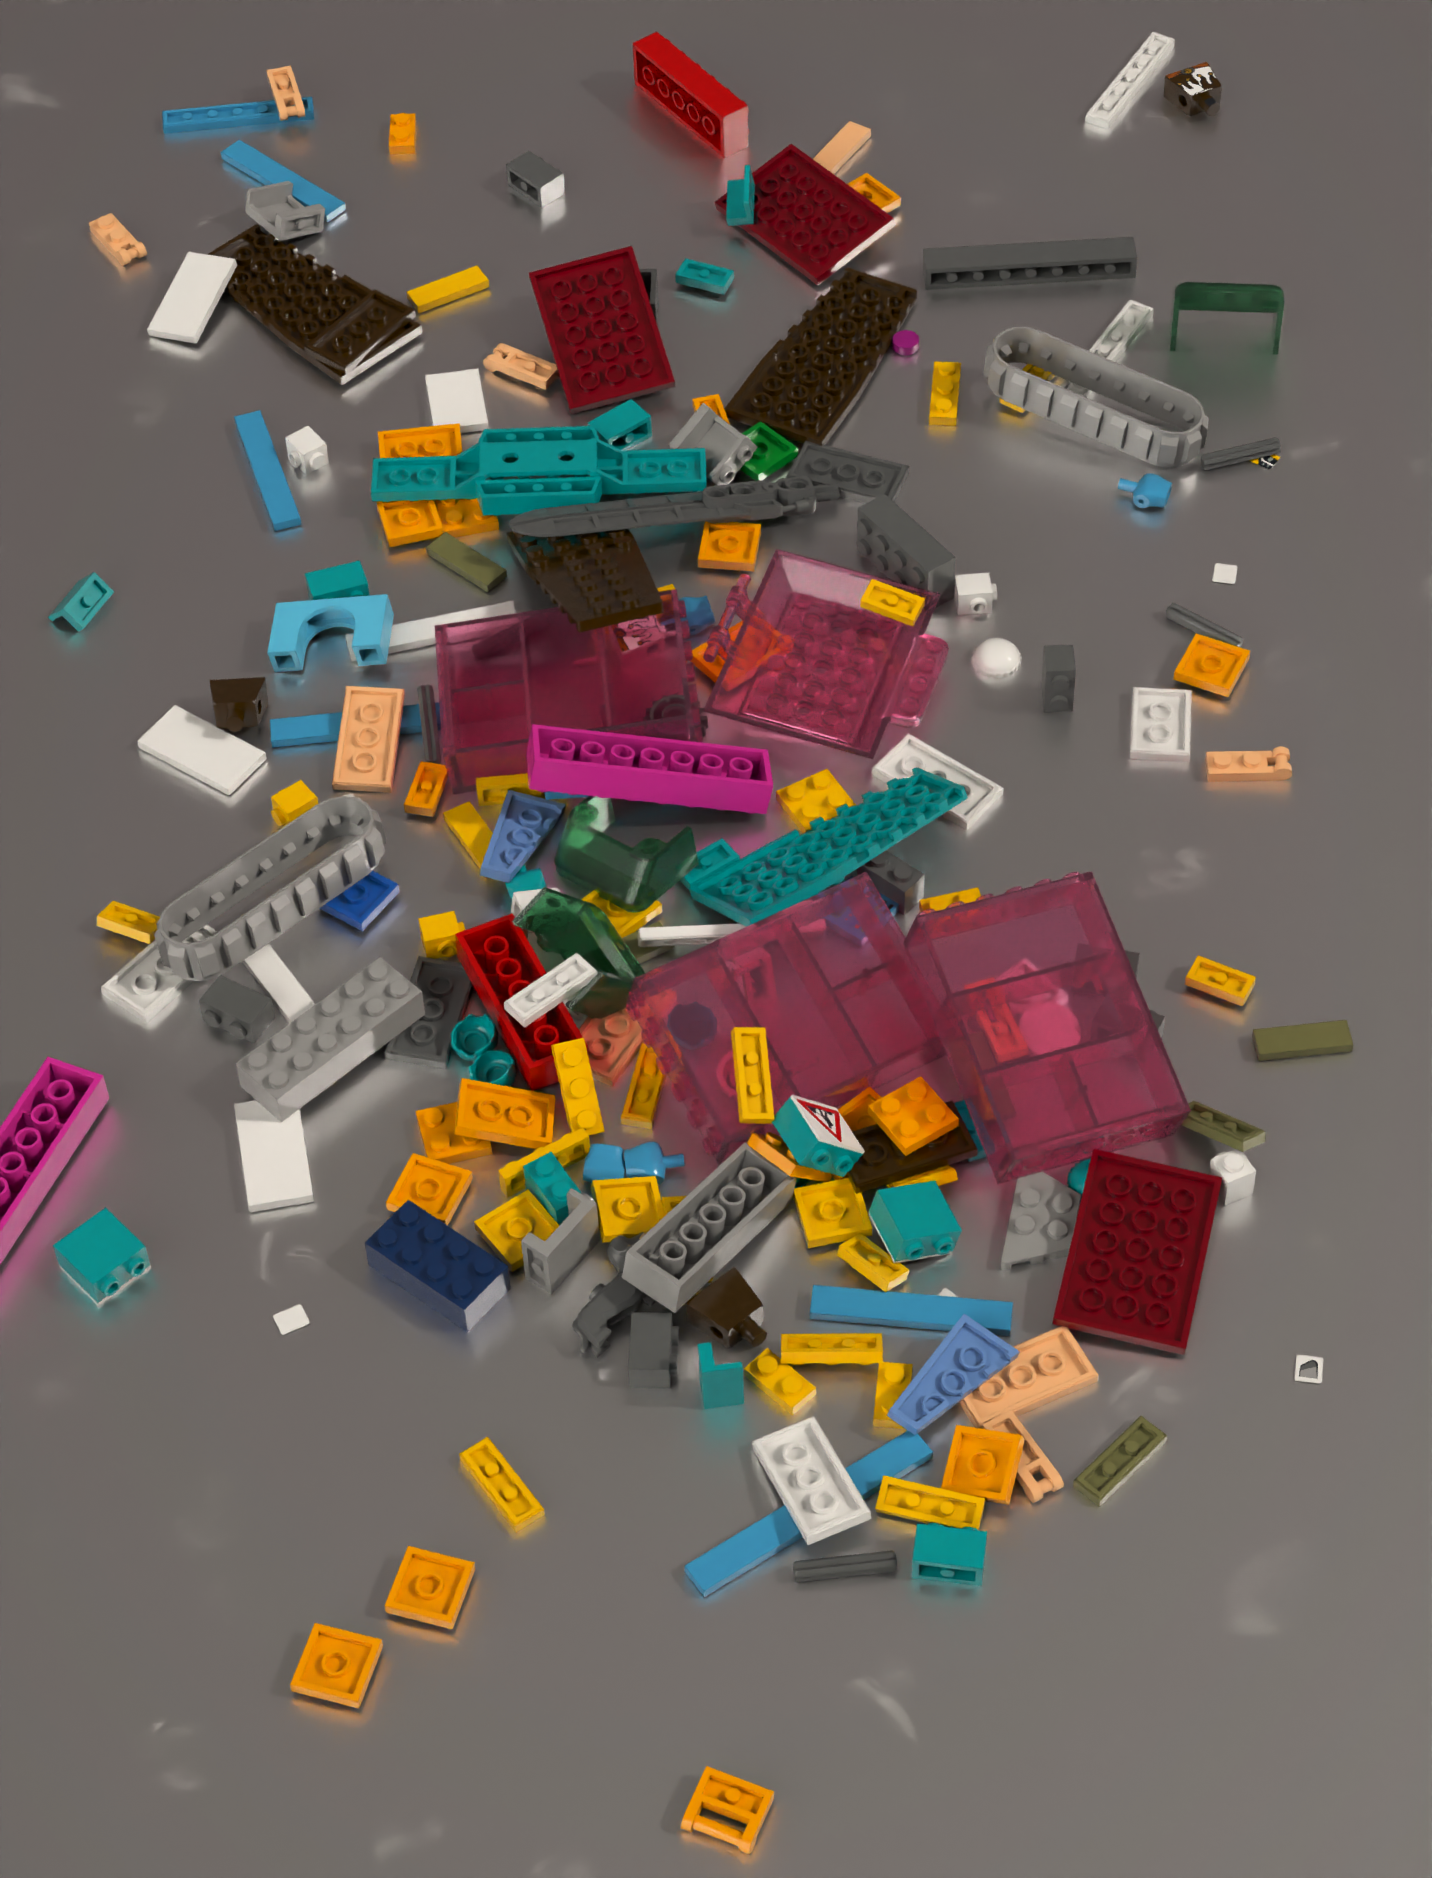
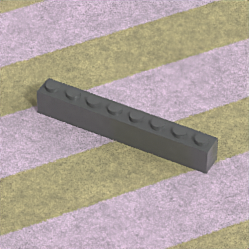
[923,237,1137,290]

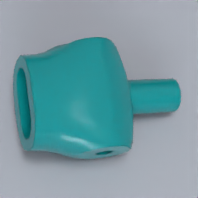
[505,864,547,900]

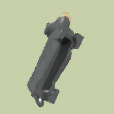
[572,1232,656,1358]

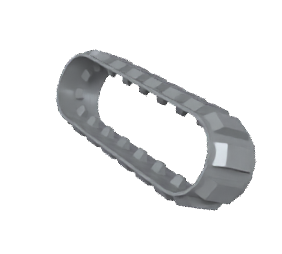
[983,327,1209,467]
[154,796,386,981]

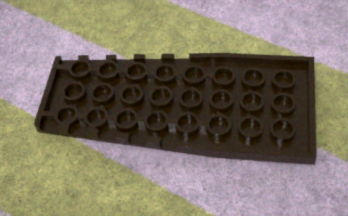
[208,224,422,385]
[724,267,917,446]
[506,529,664,632]

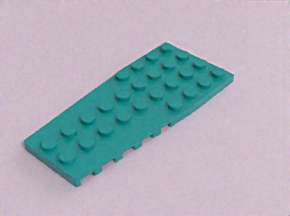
[689,767,968,930]

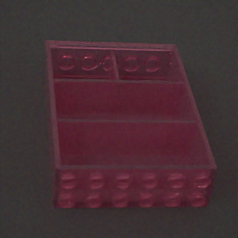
[434,589,704,794]
[903,871,1191,1184]
[626,872,960,1164]

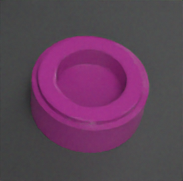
[892,330,919,355]

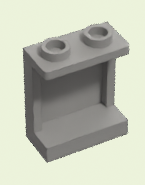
[245,181,325,241]
[668,403,758,485]
[521,1188,600,1294]

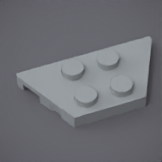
[1000,1161,1081,1271]

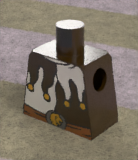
[1163,62,1222,116]

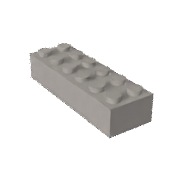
[236,957,425,1122]
[622,1142,797,1313]

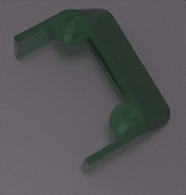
[1170,281,1284,354]
[554,796,699,913]
[512,887,654,1019]

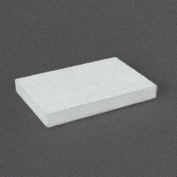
[425,368,489,433]
[1130,687,1192,762]

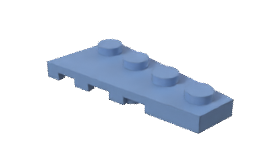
[480,790,566,883]
[887,1314,1020,1435]

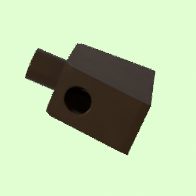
[210,677,268,732]
[686,1267,767,1348]

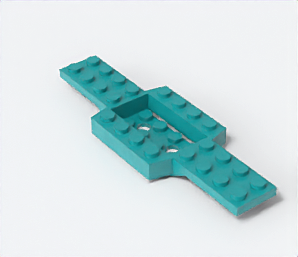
[371,426,707,516]

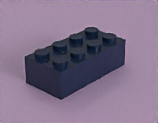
[365,1200,511,1333]

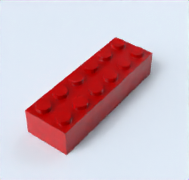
[633,32,749,158]
[455,913,589,1091]

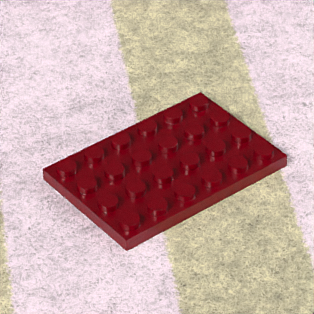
[715,144,895,285]
[529,246,675,414]
[1052,1148,1223,1355]

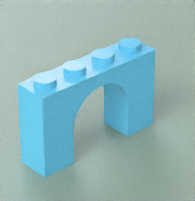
[267,594,394,673]

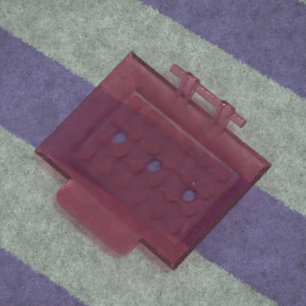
[703,549,949,759]

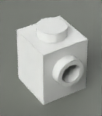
[285,426,329,475]
[954,572,997,616]
[1209,1149,1256,1206]

